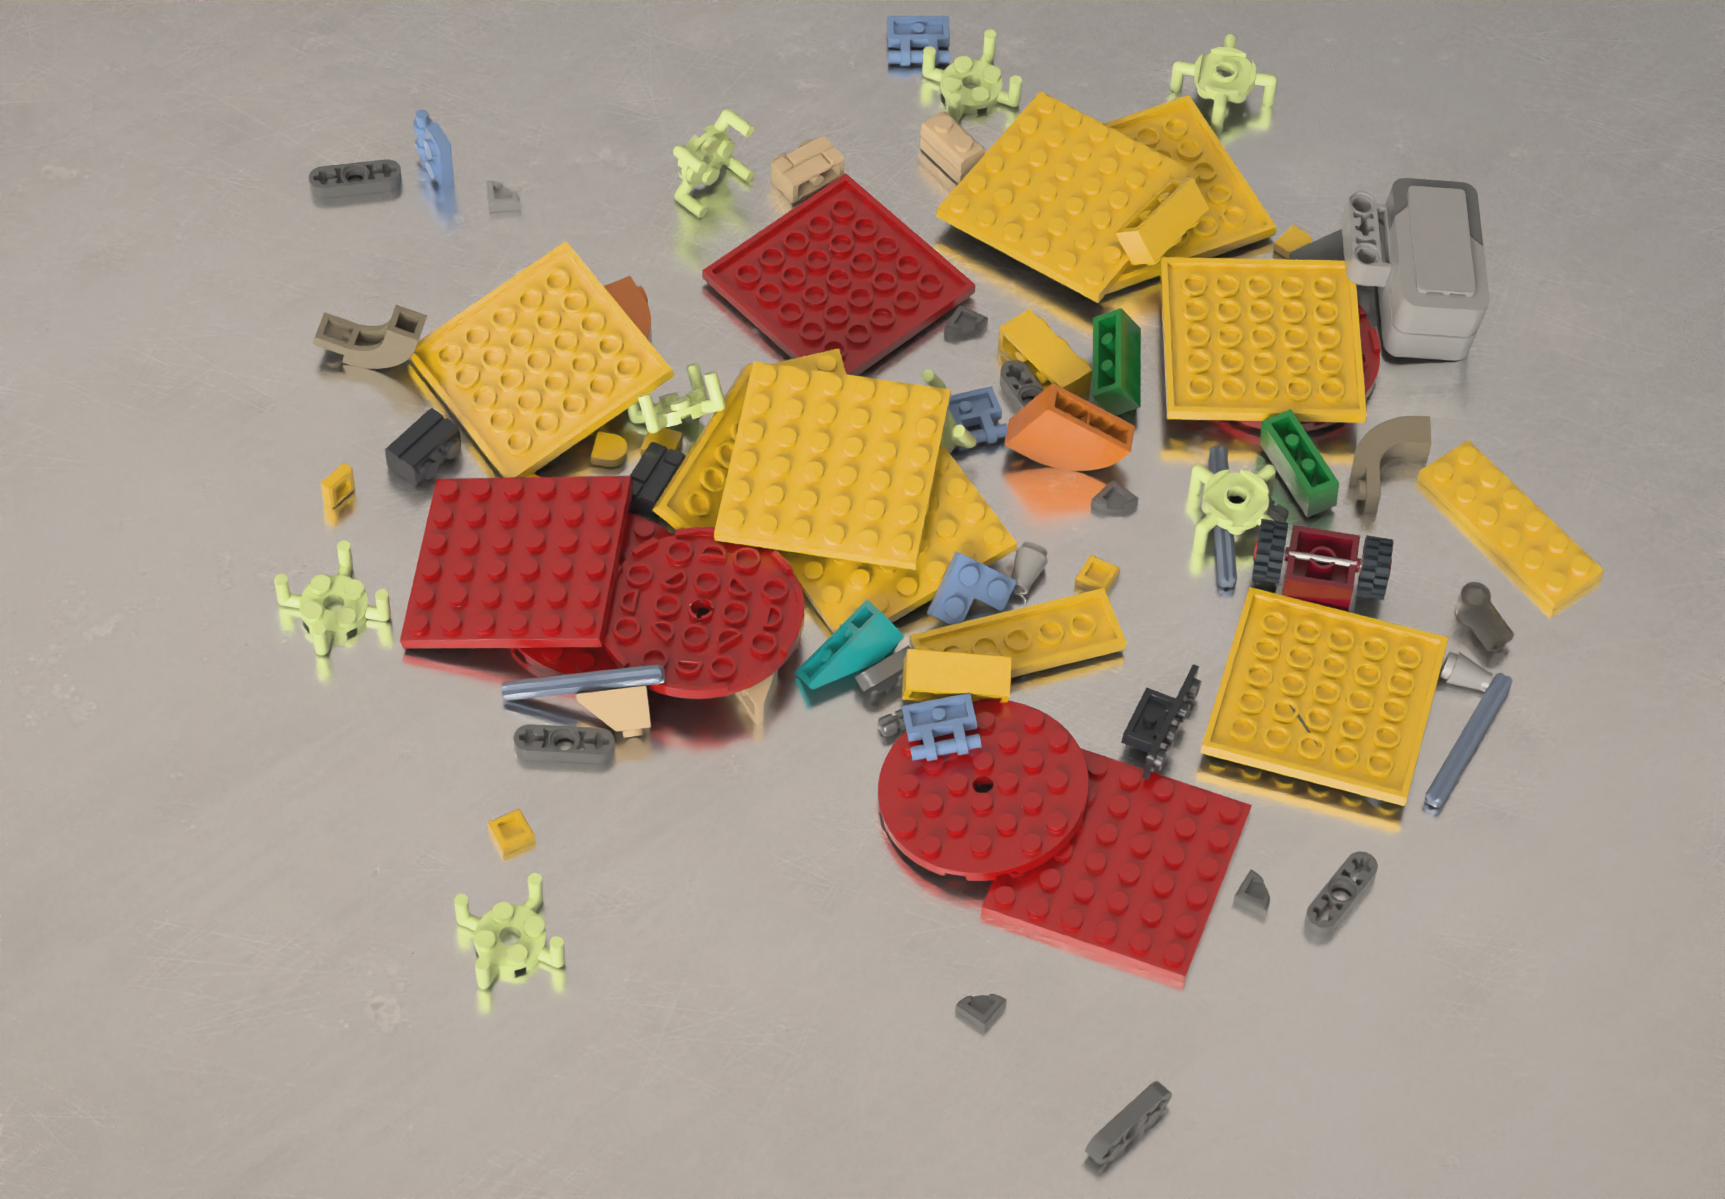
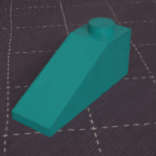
[795,600,905,690]

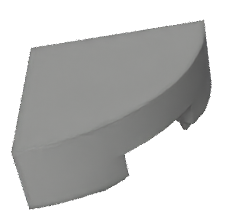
[486,181,521,213]

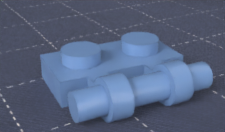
[887,16,950,66]
[413,110,455,189]
[949,386,1008,451]
[901,693,982,761]

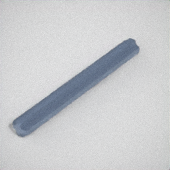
[1209,446,1237,588]
[501,664,666,700]
[1425,673,1512,808]

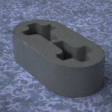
[855,645,911,692]

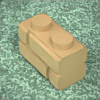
[920,111,985,184]
[771,135,845,204]

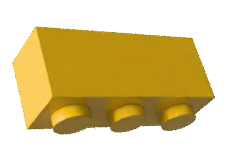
[1115,177,1209,266]
[998,308,1092,397]
[902,646,1011,703]

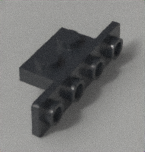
[1121,664,1202,780]

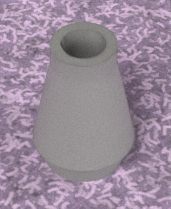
[1012,542,1048,594]
[1439,651,1493,692]

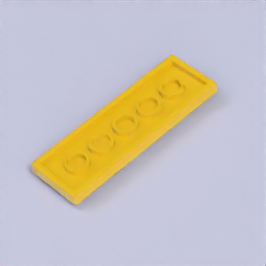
[652,363,752,530]
[1417,440,1604,611]
[909,588,1127,678]

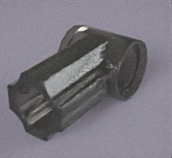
[1455,582,1514,652]

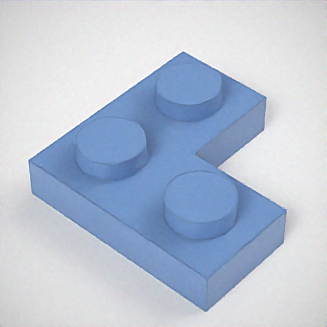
[927,552,1017,625]

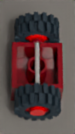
[1252,519,1394,612]

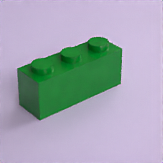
[1092,308,1141,416]
[1260,409,1339,518]

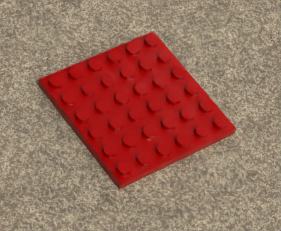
[702,173,976,376]
[400,476,633,649]
[981,748,1252,984]

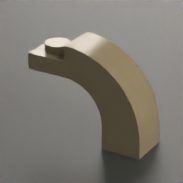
[313,305,427,369]
[1349,416,1432,514]

